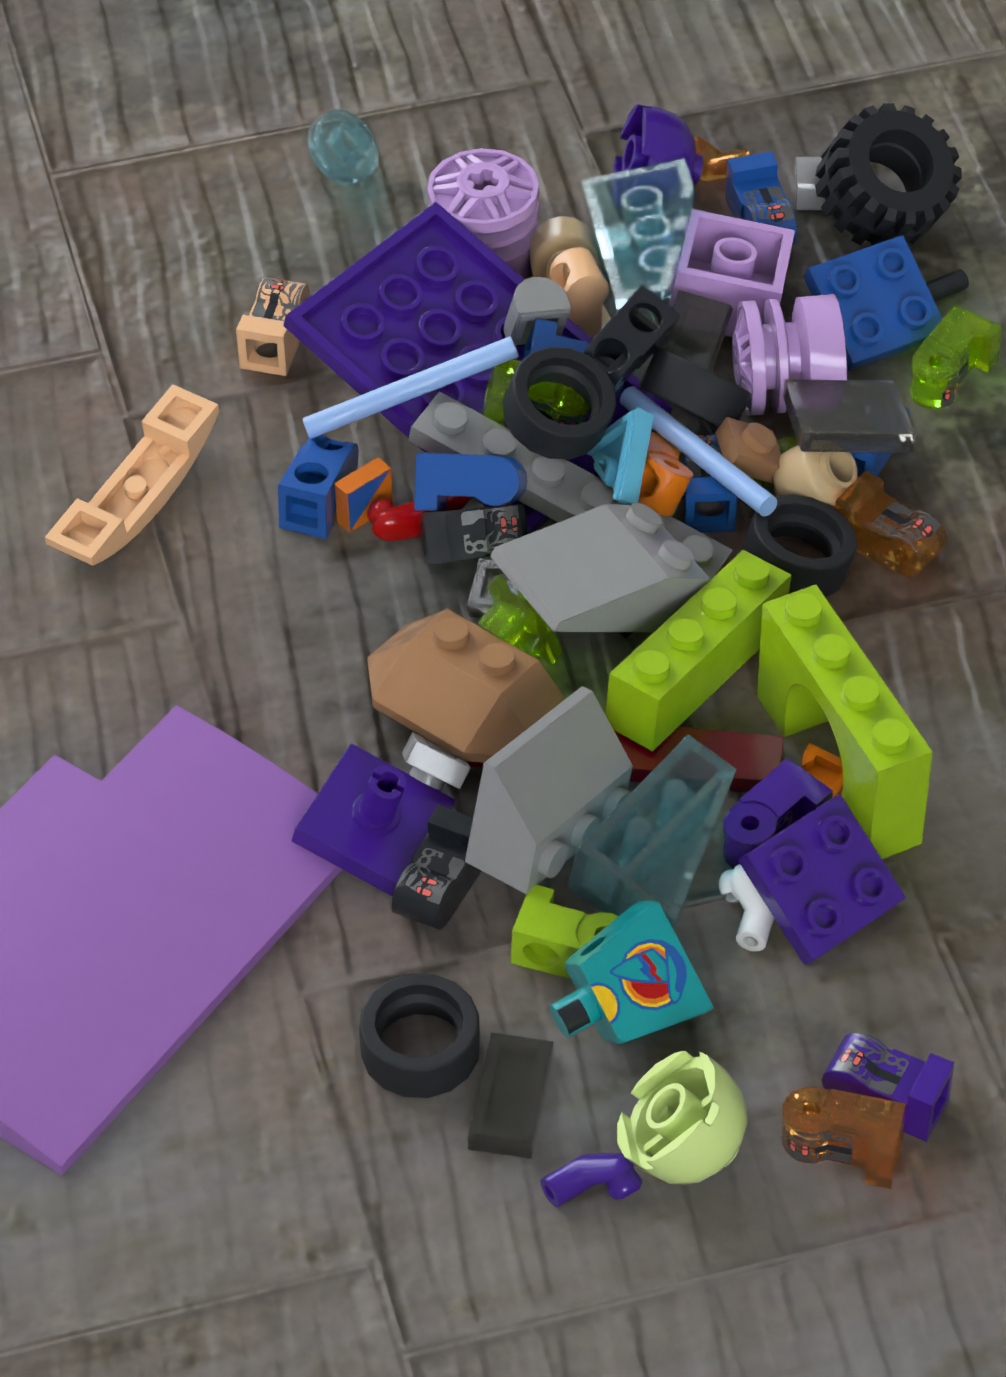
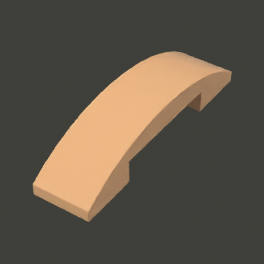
[45,384,220,566]

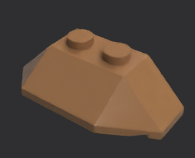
[367,609,565,763]

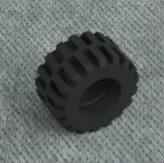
[815,103,962,246]

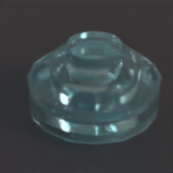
[307,109,379,186]

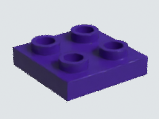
[738,794,906,965]

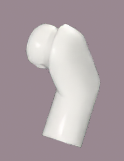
[719,864,774,952]

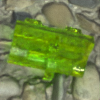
[478,574,563,665]

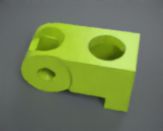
[511,884,619,979]

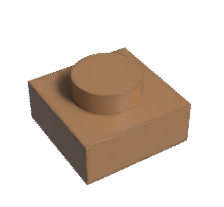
[715,417,781,484]

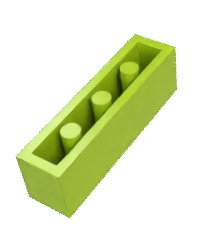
[605,550,791,752]

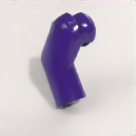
[540,1153,642,1207]

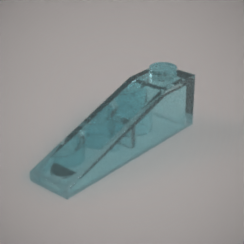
[581,158,695,309]

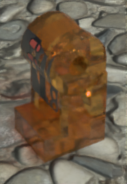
[835,471,947,577]
[782,1087,906,1189]

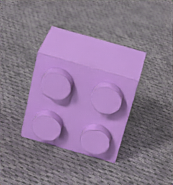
[669,208,795,337]

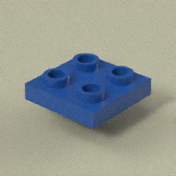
[803,235,948,371]

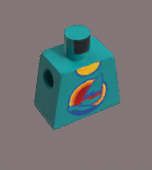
[549,901,714,1044]

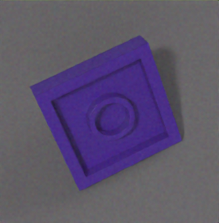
[291,743,456,897]

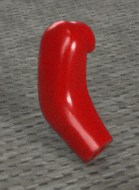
[367,496,472,541]

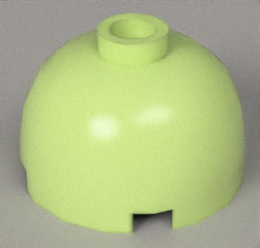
[617,1051,747,1185]

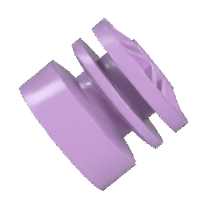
[427,148,540,279]
[732,294,847,416]

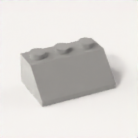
[465,686,633,894]

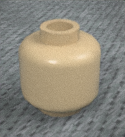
[529,216,600,279]
[773,437,857,509]

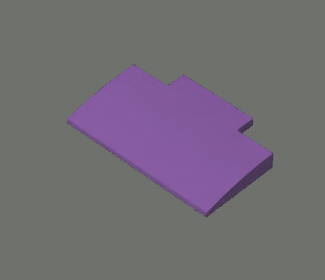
[0,705,343,1176]

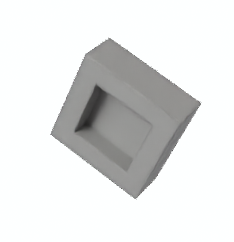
[402,732,471,790]

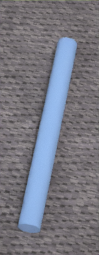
[302,336,519,439]
[620,386,777,517]

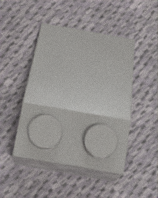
[490,503,710,632]

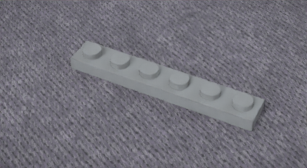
[408,392,733,582]

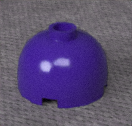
[612,104,703,211]

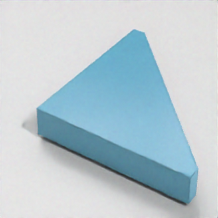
[587,407,654,505]

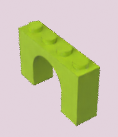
[757,584,933,859]

